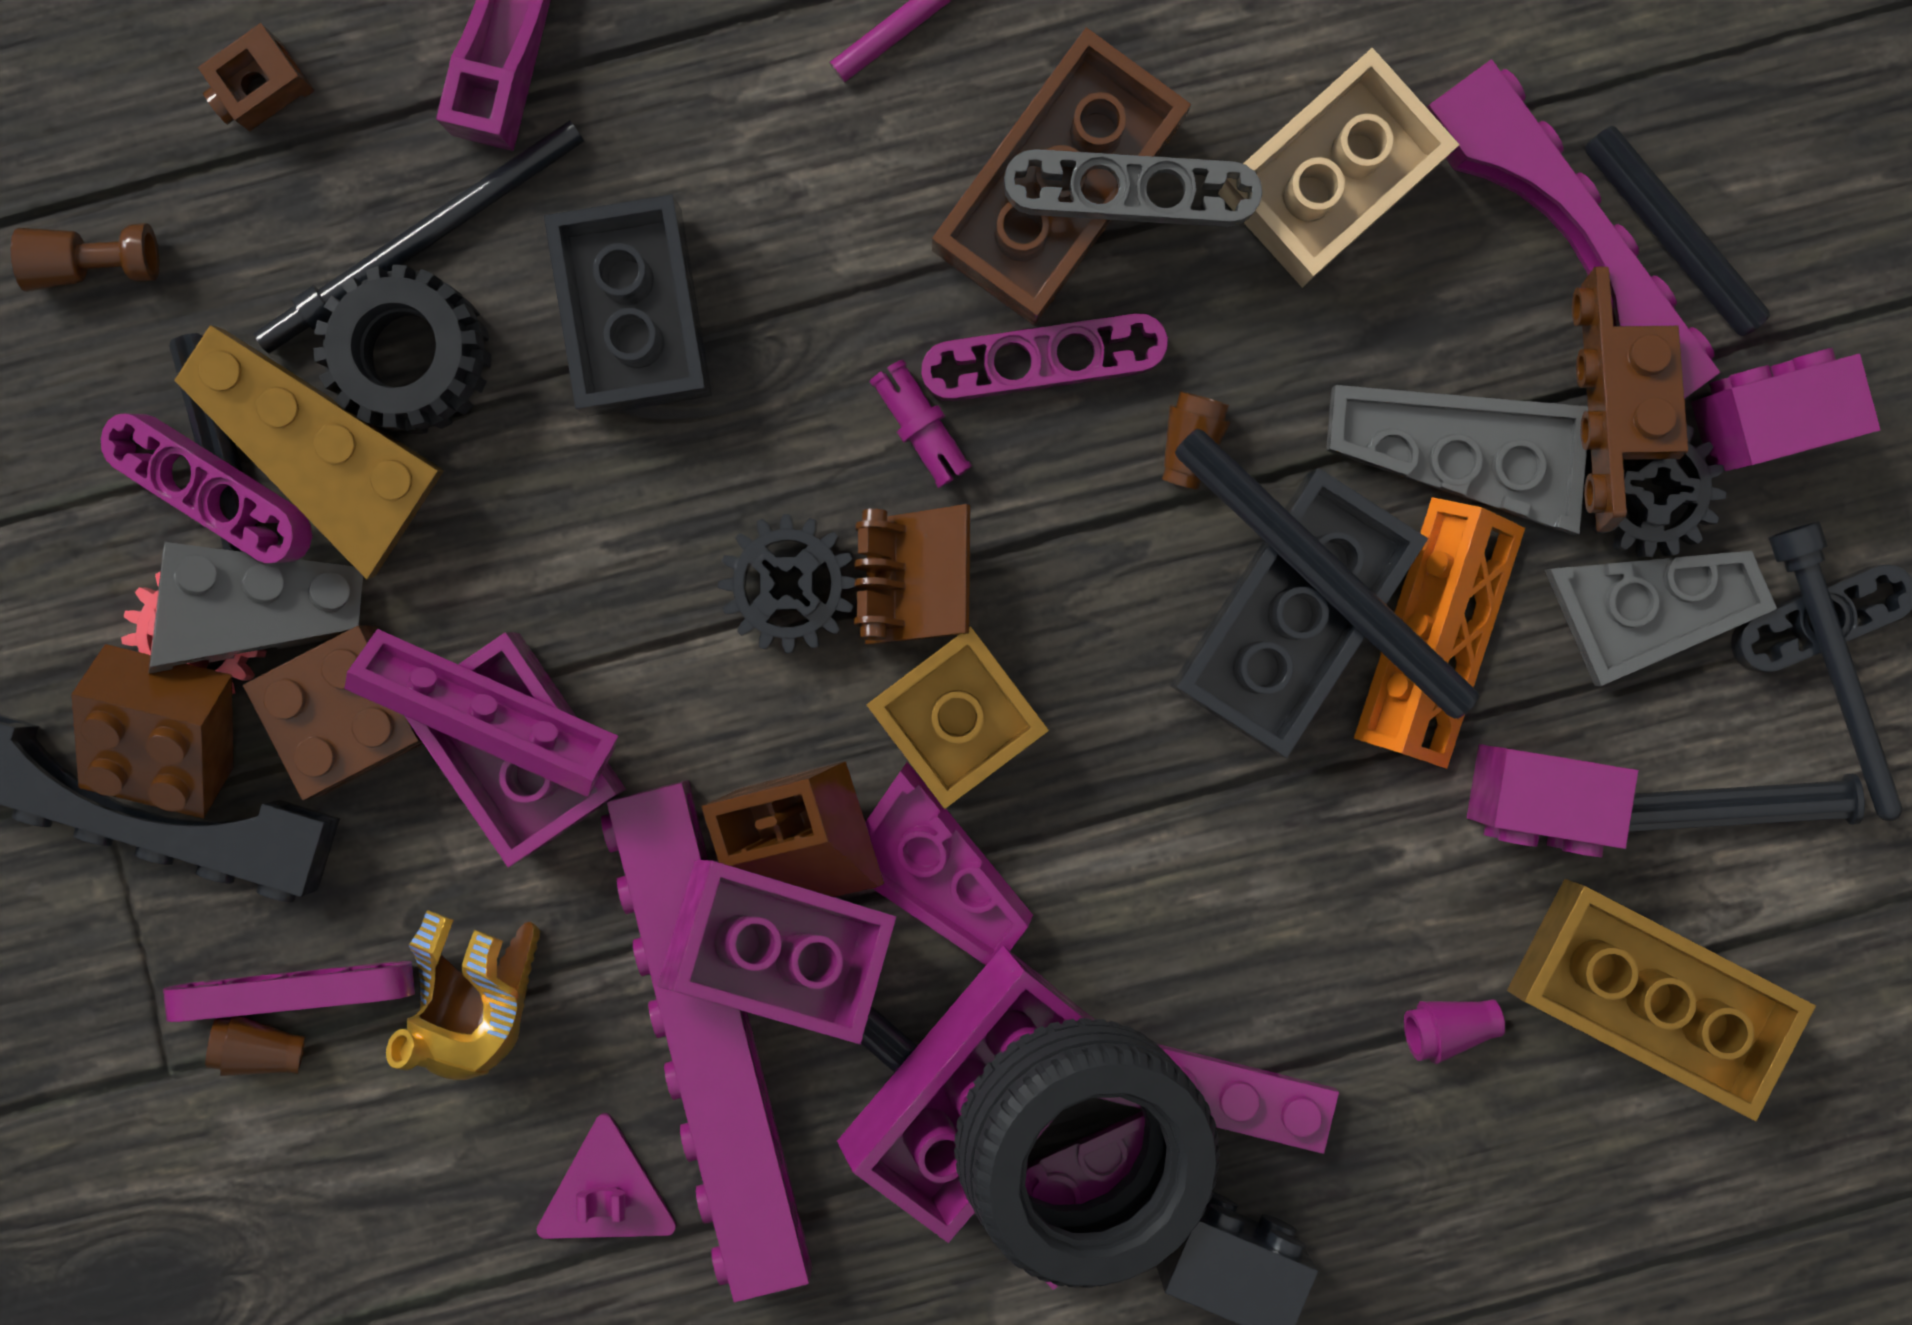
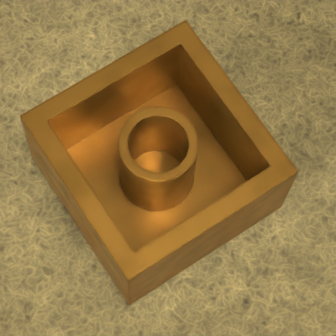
[866,626,1049,809]

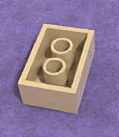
[1218,48,1459,288]

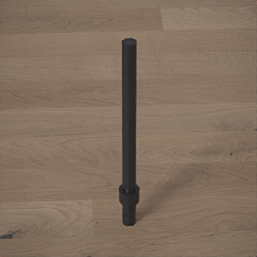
[253,120,585,354]

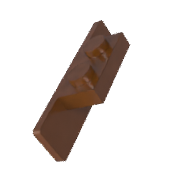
[1572,266,1688,532]

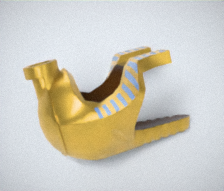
[386,910,540,1080]

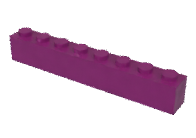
[601,780,813,1303]

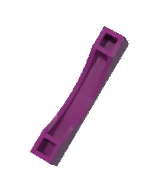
[436,0,551,151]
[1427,59,1720,399]

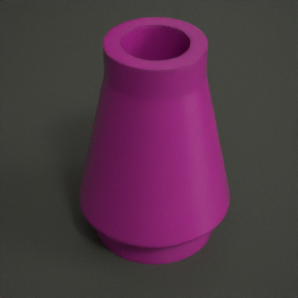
[1404,999,1505,1064]

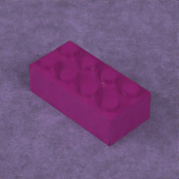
[837,945,1095,1243]

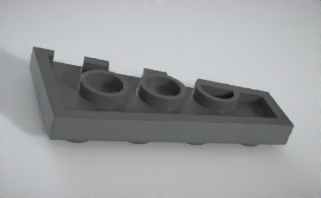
[1326,385,1588,535]

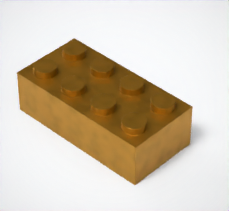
[1507,879,1816,1121]

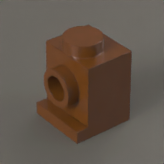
[197,23,315,131]

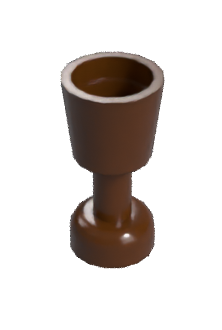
[10,223,160,292]

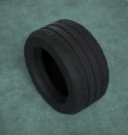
[954,1018,1220,1288]

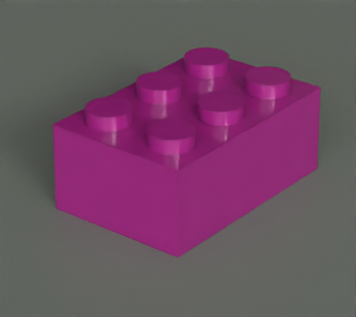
[405,632,626,867]
[657,860,896,1044]

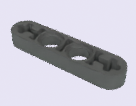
[1004,149,1262,227]

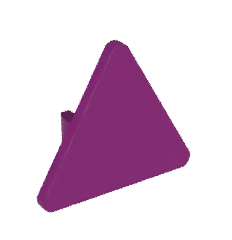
[537,1113,677,1239]

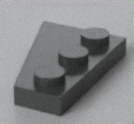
[148,542,363,674]
[1545,551,1777,686]

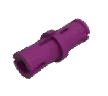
[869,359,972,488]

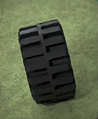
[313,265,491,435]

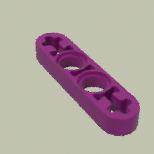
[921,314,1168,401]
[100,413,312,563]
[163,961,415,1022]

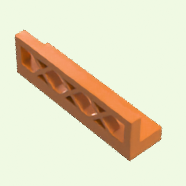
[1354,497,1525,769]

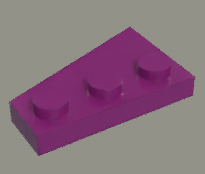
[865,762,1033,965]
[1025,1111,1145,1290]

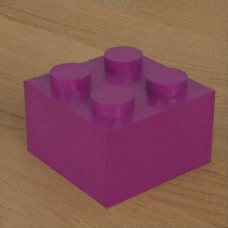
[1691,348,1880,471]
[1467,744,1639,857]

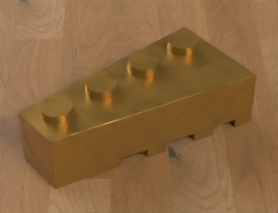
[174,325,444,579]

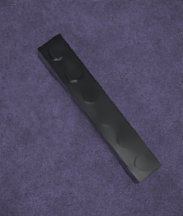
[0,714,340,902]

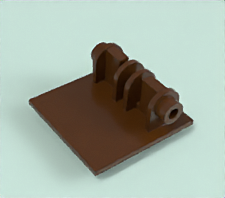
[854,504,970,645]

